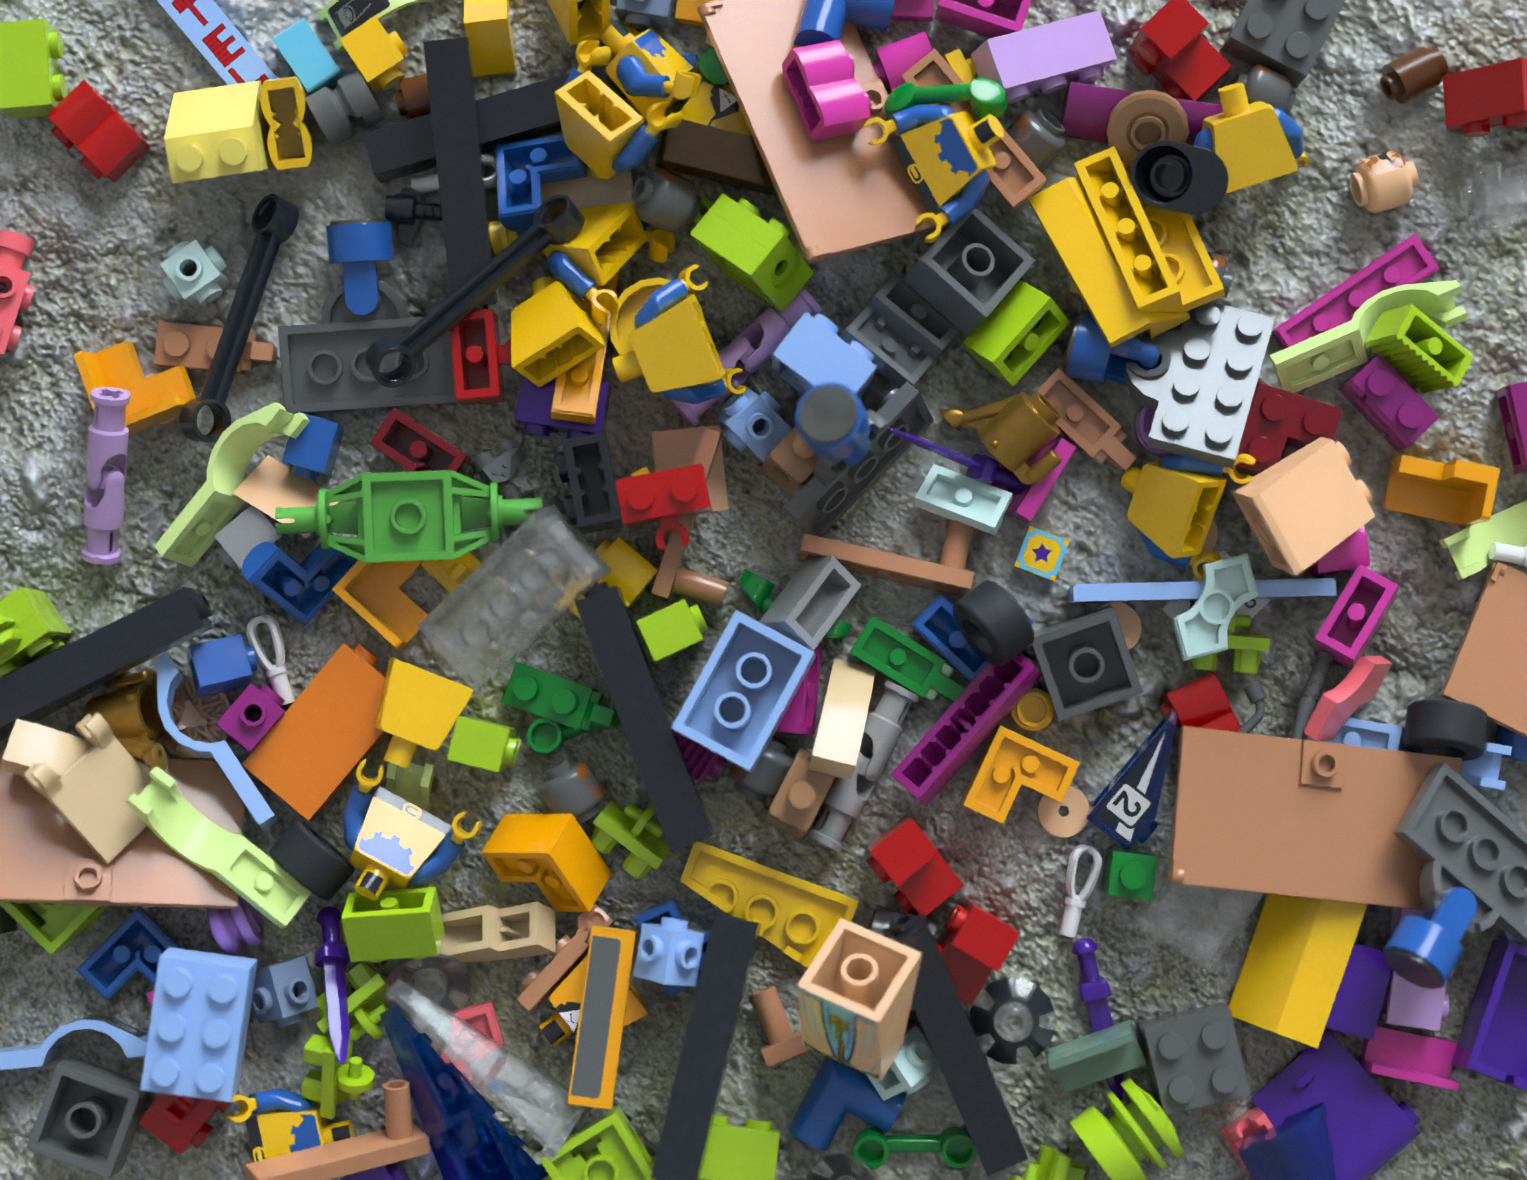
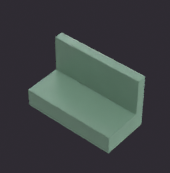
[1048,1019,1147,1094]

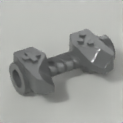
[470,446,564,541]

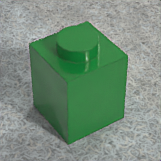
[1101,848,1157,901]

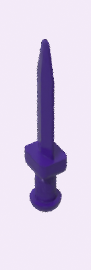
[887,428,1027,495]
[315,906,351,1065]
[1072,938,1123,1101]

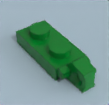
[849,615,966,703]
[502,662,620,732]

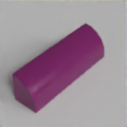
[1060,82,1223,145]
[890,654,1042,807]

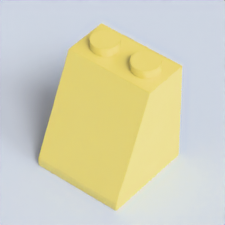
[164,81,275,184]

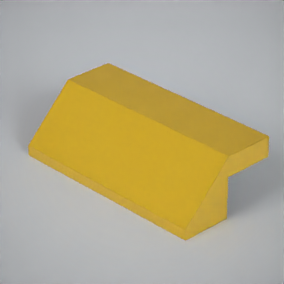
[1074,146,1225,313]
[1028,176,1190,348]
[1227,893,1368,1049]

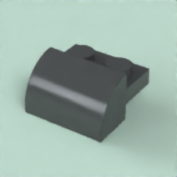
[840,272,960,388]

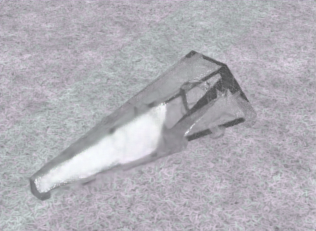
[386,978,585,1161]

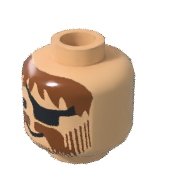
[1350,151,1419,213]

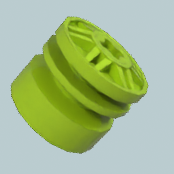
[1069,1078,1186,1180]

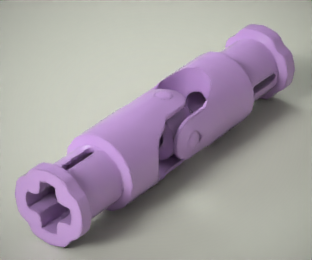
[669,287,822,426]
[82,387,131,565]

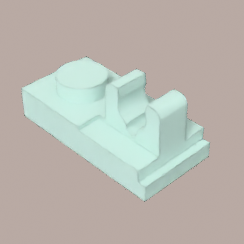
[915,464,1013,535]

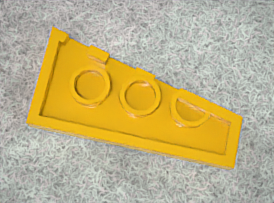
[680,841,859,968]

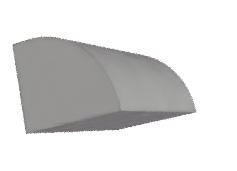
[759,556,861,651]

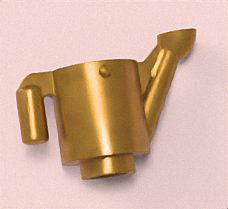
[941,392,1062,485]
[81,670,168,770]

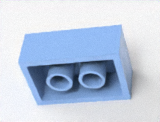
[772,312,877,399]
[671,610,816,774]
[140,947,258,1102]

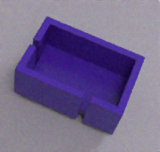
[1451,940,1527,1092]

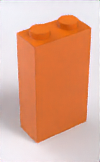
[241,642,388,821]

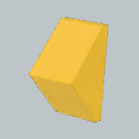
[464,0,517,79]

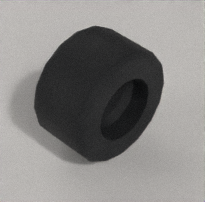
[953,580,1034,667]
[1403,699,1487,761]
[269,820,355,901]

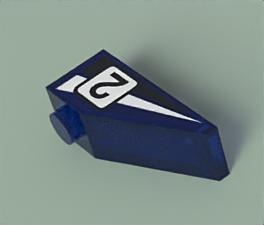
[1086,709,1178,850]

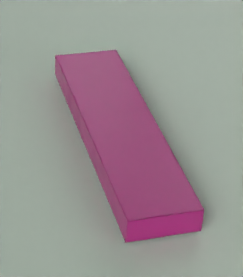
[1271,234,1439,349]

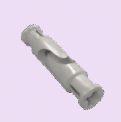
[806,680,920,852]

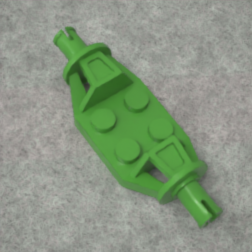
[275,470,543,563]

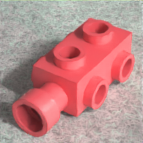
[0,229,35,359]

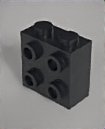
[556,432,624,535]

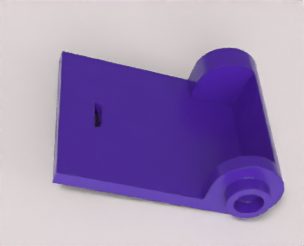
[1250,1031,1421,1180]

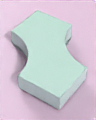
[1172,554,1259,661]

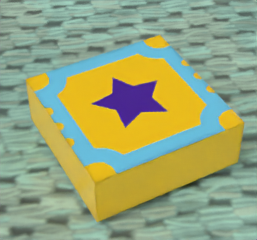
[1013,526,1070,582]

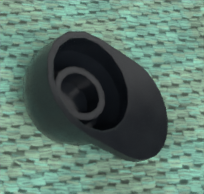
[1131,141,1229,215]

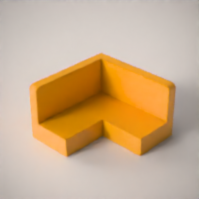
[74,341,196,435]
[1382,455,1500,527]
[332,560,433,650]
[959,725,1080,824]
[481,814,611,912]

